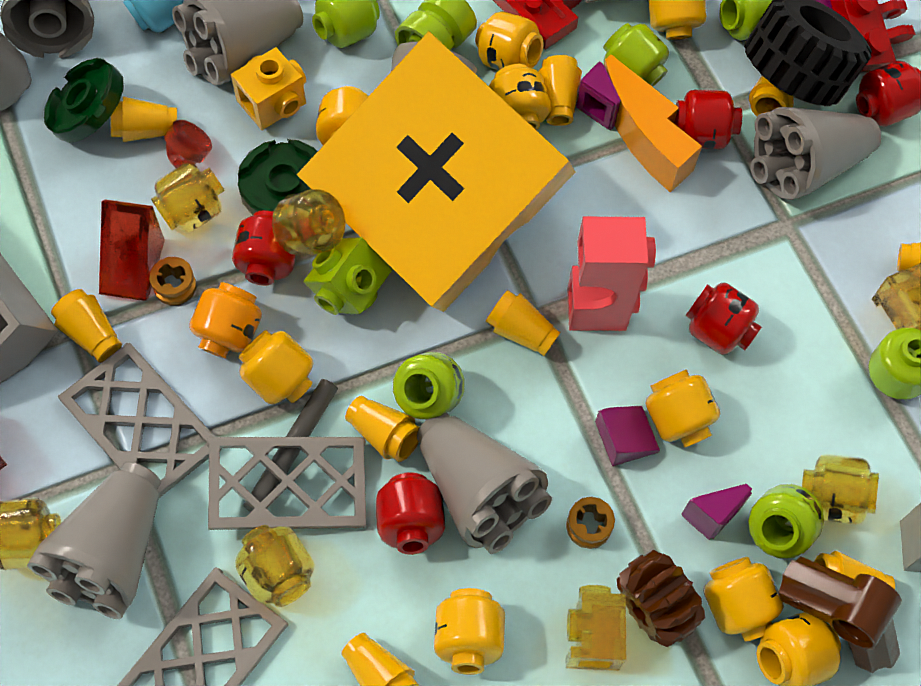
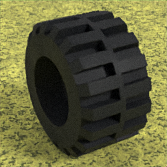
[744,0,872,106]

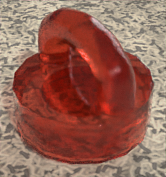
[164,120,212,172]

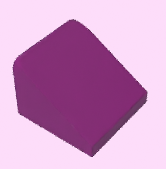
[576,61,621,130]
[595,406,660,467]
[681,484,752,540]

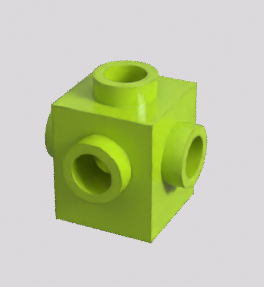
[303,237,392,315]

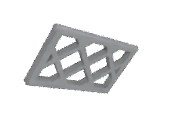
[57,343,222,498]
[207,437,366,530]
[117,567,288,686]

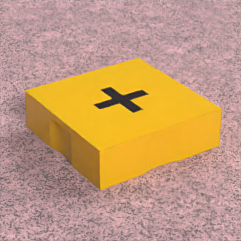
[297,31,576,312]

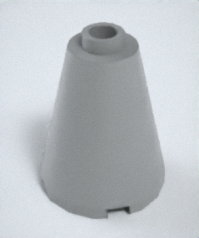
[0,0,94,58]

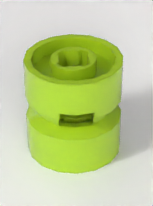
[395,0,477,51]

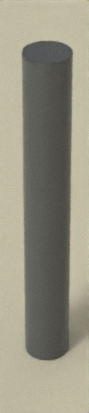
[243,379,338,512]

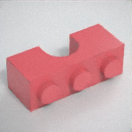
[567,216,656,331]

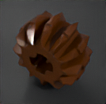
[617,550,705,647]

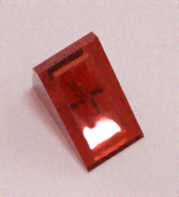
[99,199,165,301]

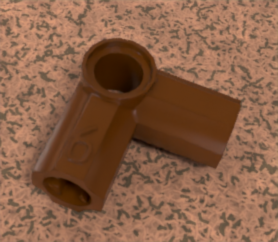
[778,556,902,673]

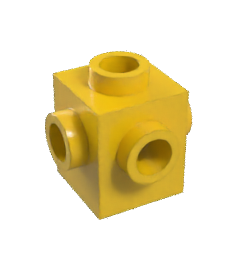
[231,47,307,130]

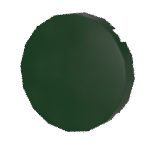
[44,58,124,143]
[238,139,324,224]

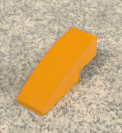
[604,55,702,192]

